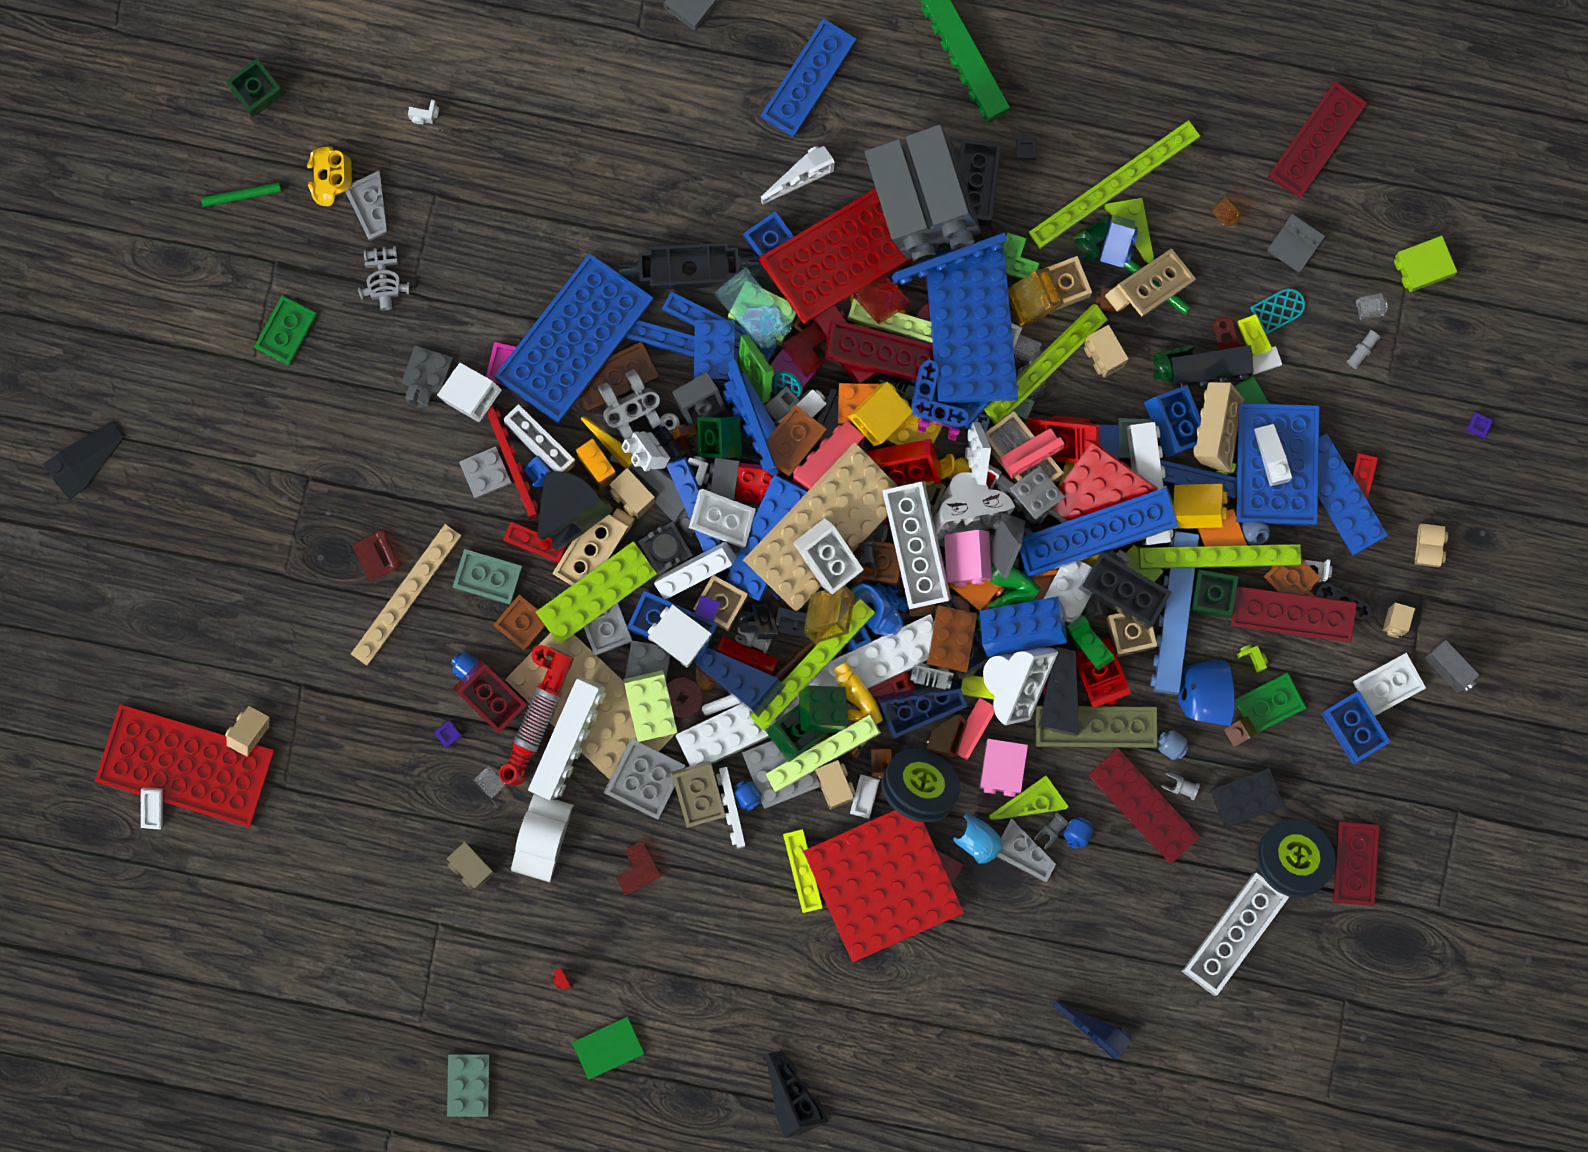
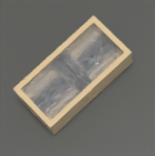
[985,412,1064,484]

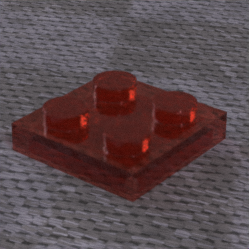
[853,274,910,324]

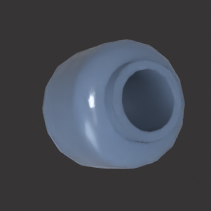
[1241,521,1270,546]
[1157,730,1189,760]

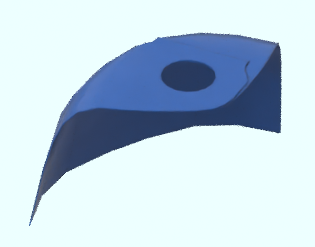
[1178,659,1235,726]

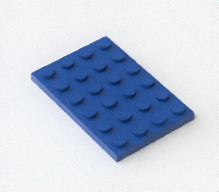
[1236,403,1319,525]

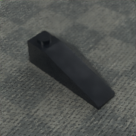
[766,1051,828,1138]

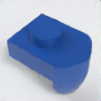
[523,456,552,487]

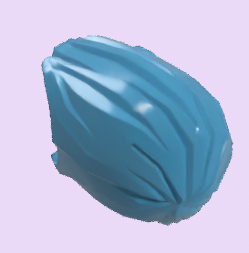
[953,813,1003,864]

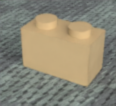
[1383,603,1415,638]
[225,706,269,757]

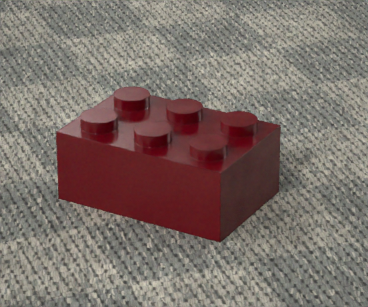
[453,660,527,734]

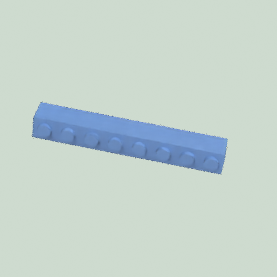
[1150,531,1199,695]

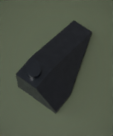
[43,421,124,500]
[934,593,992,680]

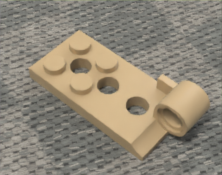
[1105,248,1196,317]
[552,508,635,586]

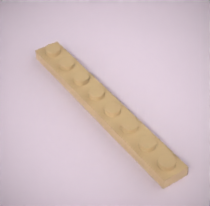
[351,524,462,666]

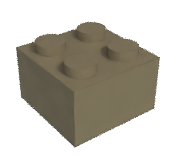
[447,842,495,890]

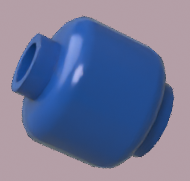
[451,652,480,679]
[733,780,762,811]
[1064,817,1094,849]

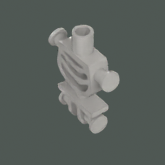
[358,246,410,310]

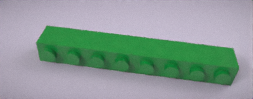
[916,0,1010,123]

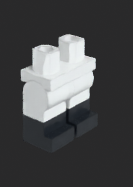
[622,426,685,471]

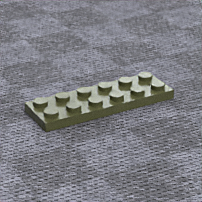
[1036,706,1157,748]

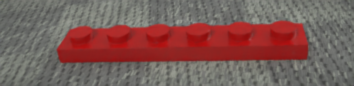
[486,405,539,519]

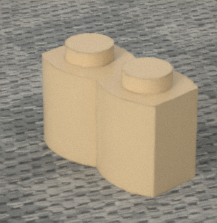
[1415,524,1448,568]

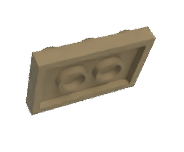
[671,761,726,828]

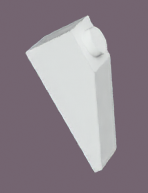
[1254,424,1292,487]

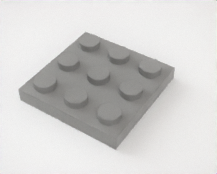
[603,738,685,819]
[742,741,820,809]

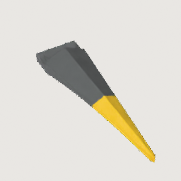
[581,416,695,536]

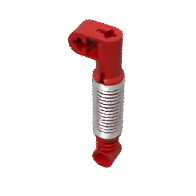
[499,645,574,786]

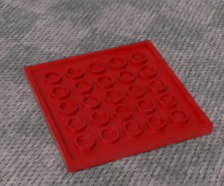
[803,810,964,963]

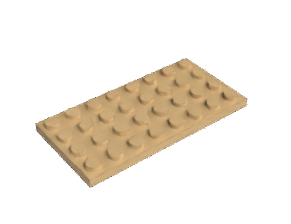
[743,443,898,611]
[505,633,677,780]

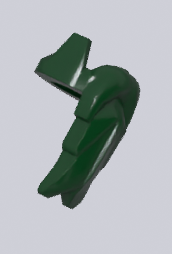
[1072,216,1109,262]
[1153,345,1195,382]

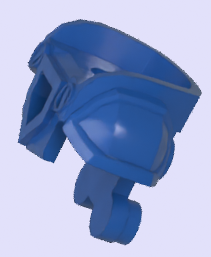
[848,581,909,636]

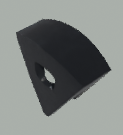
[537,472,613,551]

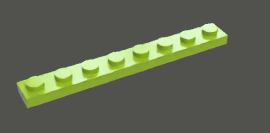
[984,304,1108,424]
[1139,545,1301,569]
[750,599,875,731]

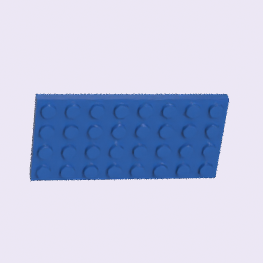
[926,248,1018,403]
[494,253,653,423]

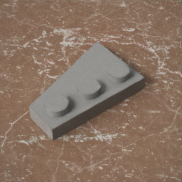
[345,171,387,241]
[997,818,1056,882]

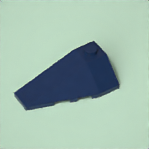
[1052,1002,1131,1060]

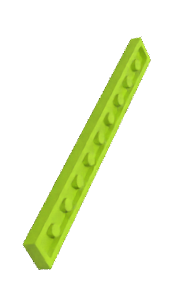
[1029,120,1200,249]

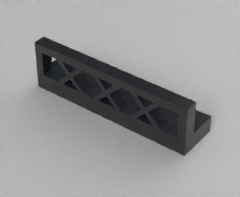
[800,388,839,465]

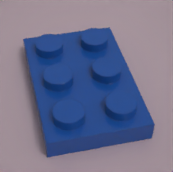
[694,320,735,381]

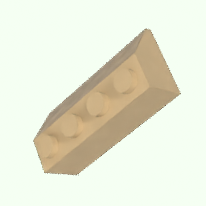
[1194,382,1244,472]

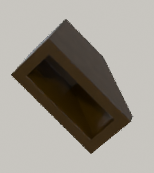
[927,715,967,759]

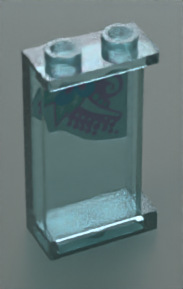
[715,267,792,350]

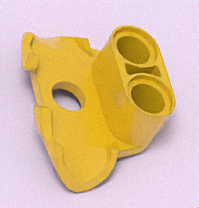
[307,146,352,207]

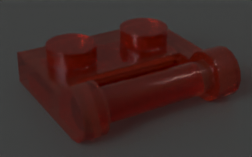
[352,530,402,582]

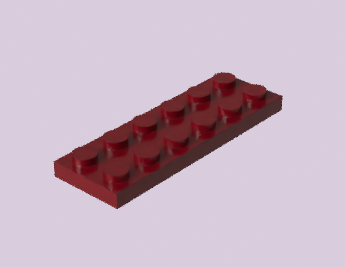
[1268,81,1367,199]
[825,319,934,382]
[1231,586,1357,643]
[1088,748,1200,865]

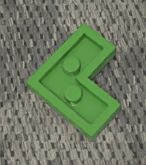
[1003,233,1039,283]

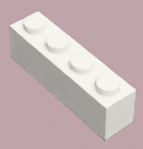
[504,405,575,473]
[654,541,737,600]

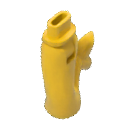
[834,662,883,730]

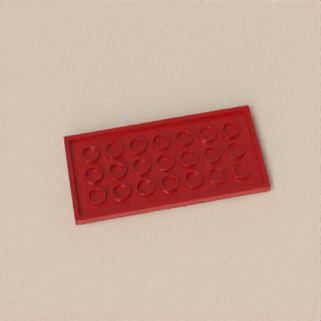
[759,188,913,324]
[94,704,275,828]

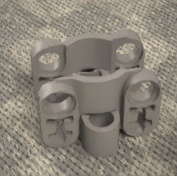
[598,369,662,440]

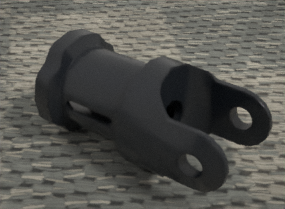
[858,542,877,578]

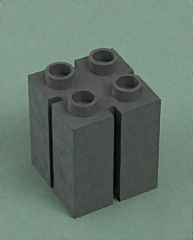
[864,125,982,263]

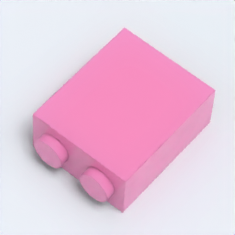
[944,530,992,587]
[980,739,1028,797]

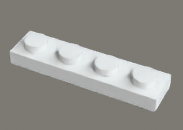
[716,767,745,849]

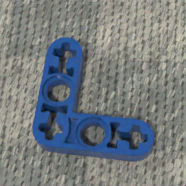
[911,360,969,428]

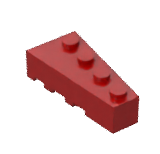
[865,438,942,484]

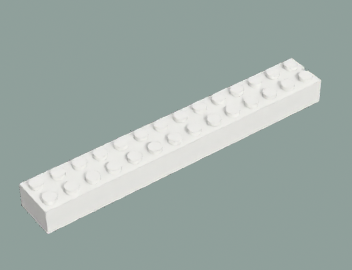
[676,614,934,766]

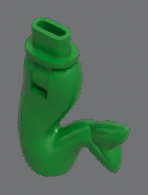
[987,561,1041,609]

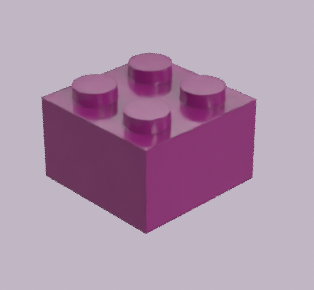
[770,343,819,396]

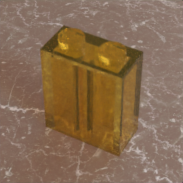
[1008,268,1064,326]
[804,585,855,643]

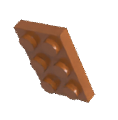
[759,405,827,477]
[927,605,977,672]

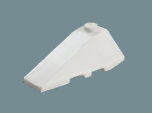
[761,146,835,204]

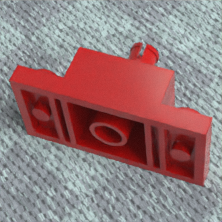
[1026,416,1100,463]
[1076,638,1131,708]

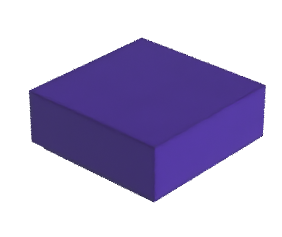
[1466,412,1493,439]
[694,596,720,622]
[434,720,462,749]

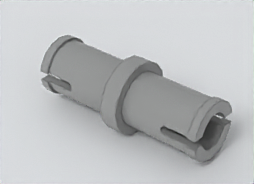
[1347,330,1381,369]

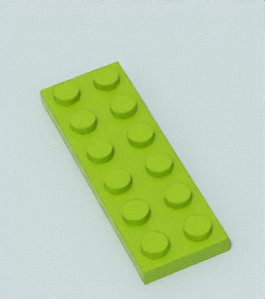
[536,541,657,644]

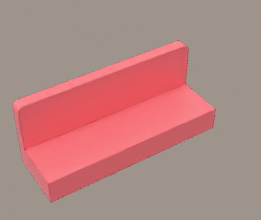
[1000,429,1064,479]
[957,698,995,760]

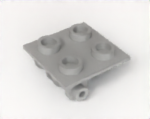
[1010,466,1065,519]
[911,663,954,690]

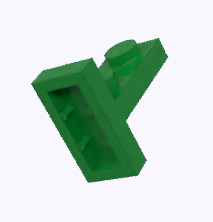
[1067,615,1115,670]

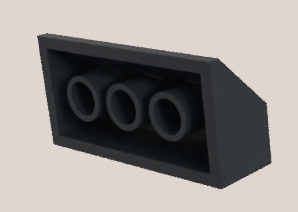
[1170,345,1254,389]

